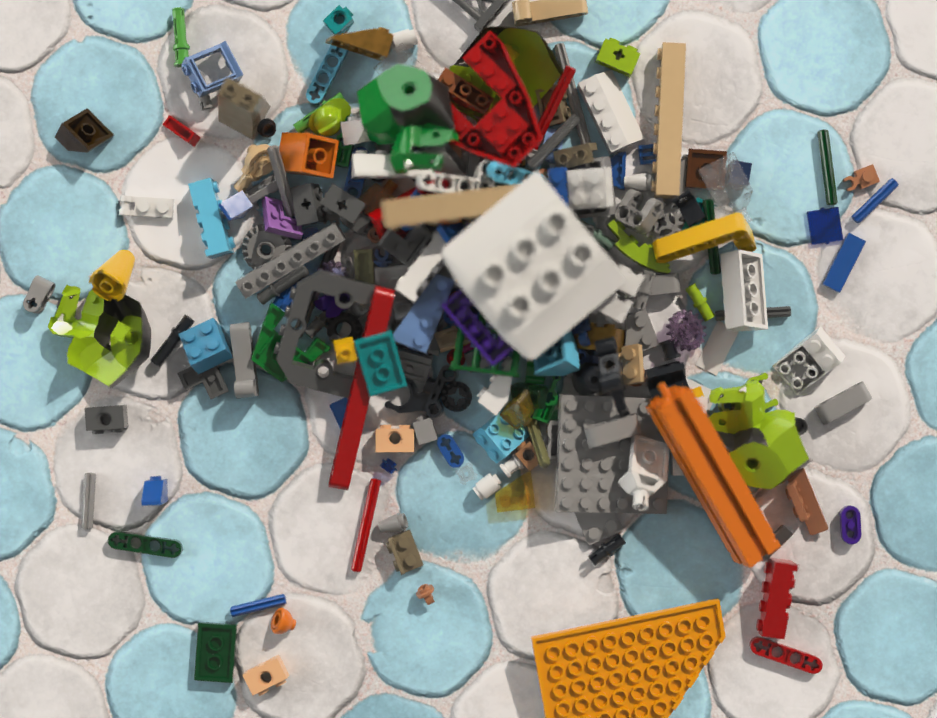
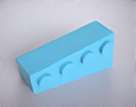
[188,178,236,259]

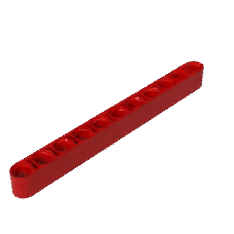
[328,286,395,491]

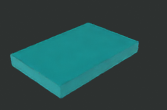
[354,330,407,397]

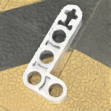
[415,160,496,193]

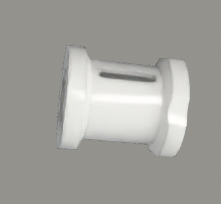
[499,453,525,478]

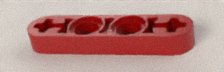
[749,636,823,674]

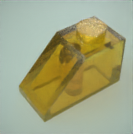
[500,390,535,430]

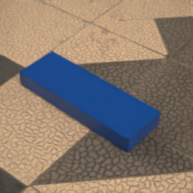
[822,233,866,293]

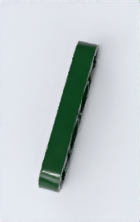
[108,531,183,558]

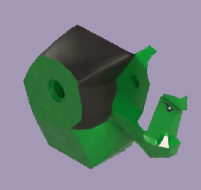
[357,64,459,174]

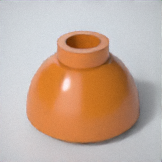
[271,607,296,634]

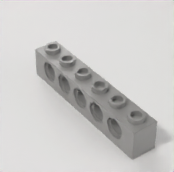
[235,221,346,299]

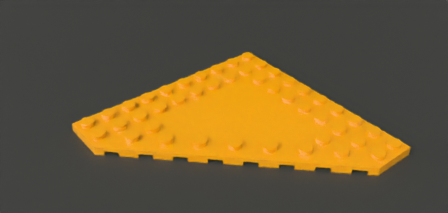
[531,598,726,718]

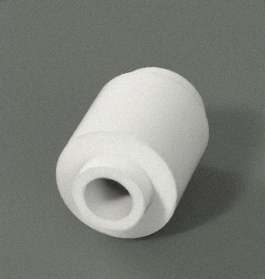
[391,29,418,52]
[473,473,502,500]

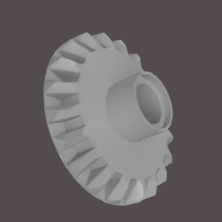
[242,224,292,269]

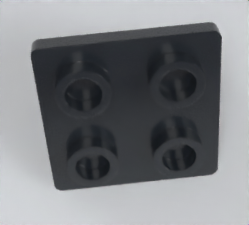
[644,361,689,398]

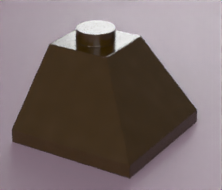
[55,108,114,153]

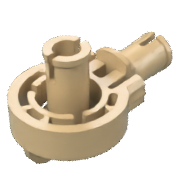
[233,144,273,192]

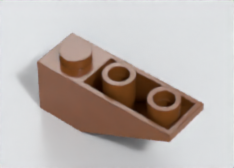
[438,67,494,115]

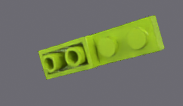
[607,219,671,274]

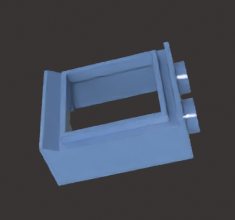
[181,41,244,98]

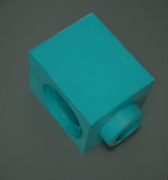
[323,5,354,35]

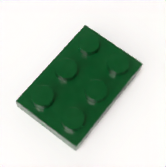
[194,622,237,683]

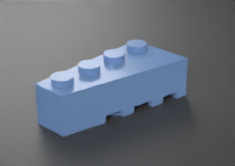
[393,273,455,354]

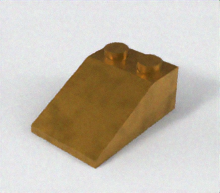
[325,27,394,61]

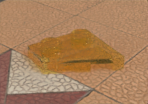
[495,471,535,513]

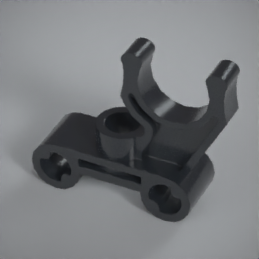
[595,336,630,417]
[385,365,459,418]

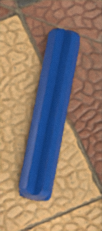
[852,178,899,223]
[230,594,287,617]

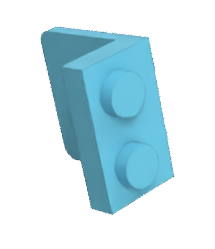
[472,407,529,464]

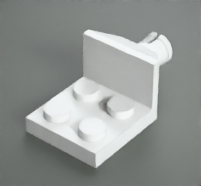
[618,435,669,511]

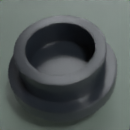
[257,118,276,137]

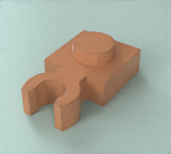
[842,164,880,191]

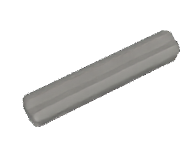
[81,472,96,529]

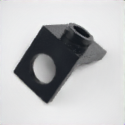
[672,190,706,227]

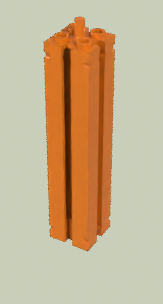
[645,382,781,568]

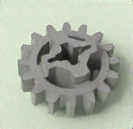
[646,201,684,241]

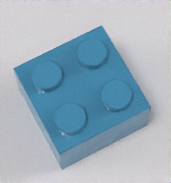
[179,318,233,374]

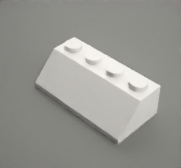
[577,70,644,155]
[351,150,433,179]
[720,249,768,331]

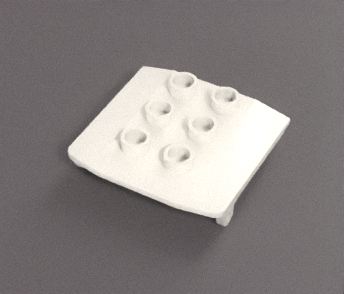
[442,171,627,359]

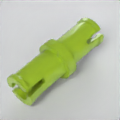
[685,283,715,322]

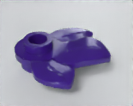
[314,293,350,318]

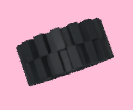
[326,312,361,343]

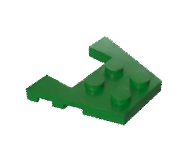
[251,302,331,382]

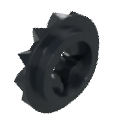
[442,381,472,412]

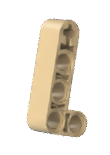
[512,0,588,26]

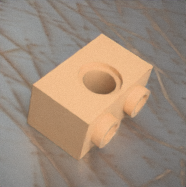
[375,425,415,452]
[242,655,289,696]

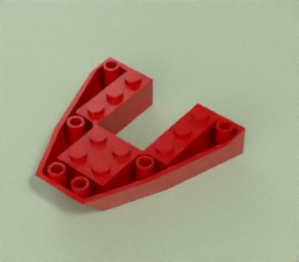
[449,31,543,167]

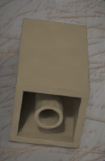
[218,77,271,140]

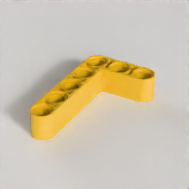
[652,213,756,263]

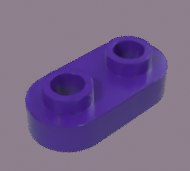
[840,505,861,544]

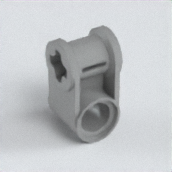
[23,275,56,314]

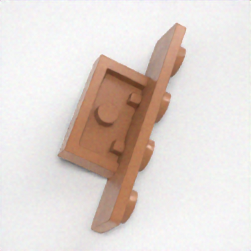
[785,468,828,535]

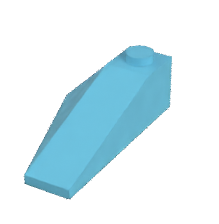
[533,329,580,376]

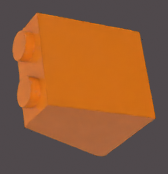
[279,132,339,179]

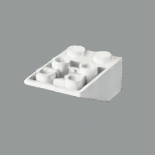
[772,327,845,395]
[477,356,512,415]

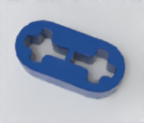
[437,434,464,468]

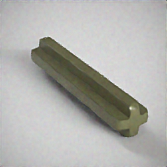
[526,417,551,468]

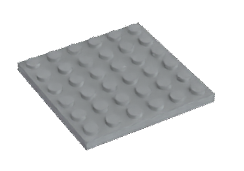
[554,395,669,514]

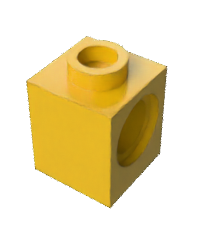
[333,337,357,364]

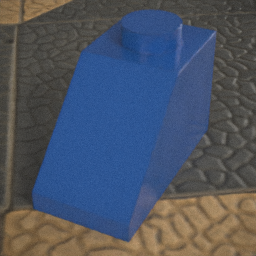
[141,476,168,506]

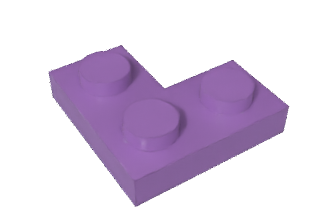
[262,196,303,240]

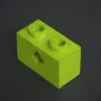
[595,38,641,78]

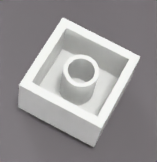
[567,167,614,210]

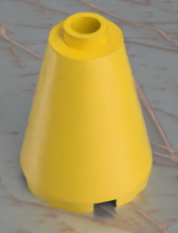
[89,250,135,301]

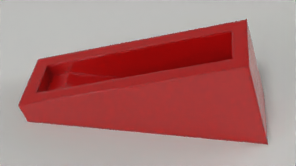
[162,115,201,147]

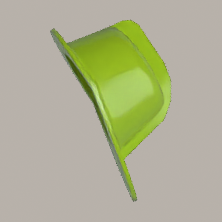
[309,98,351,136]

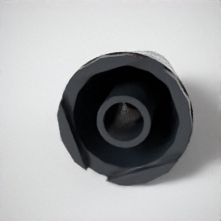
[572,363,604,396]

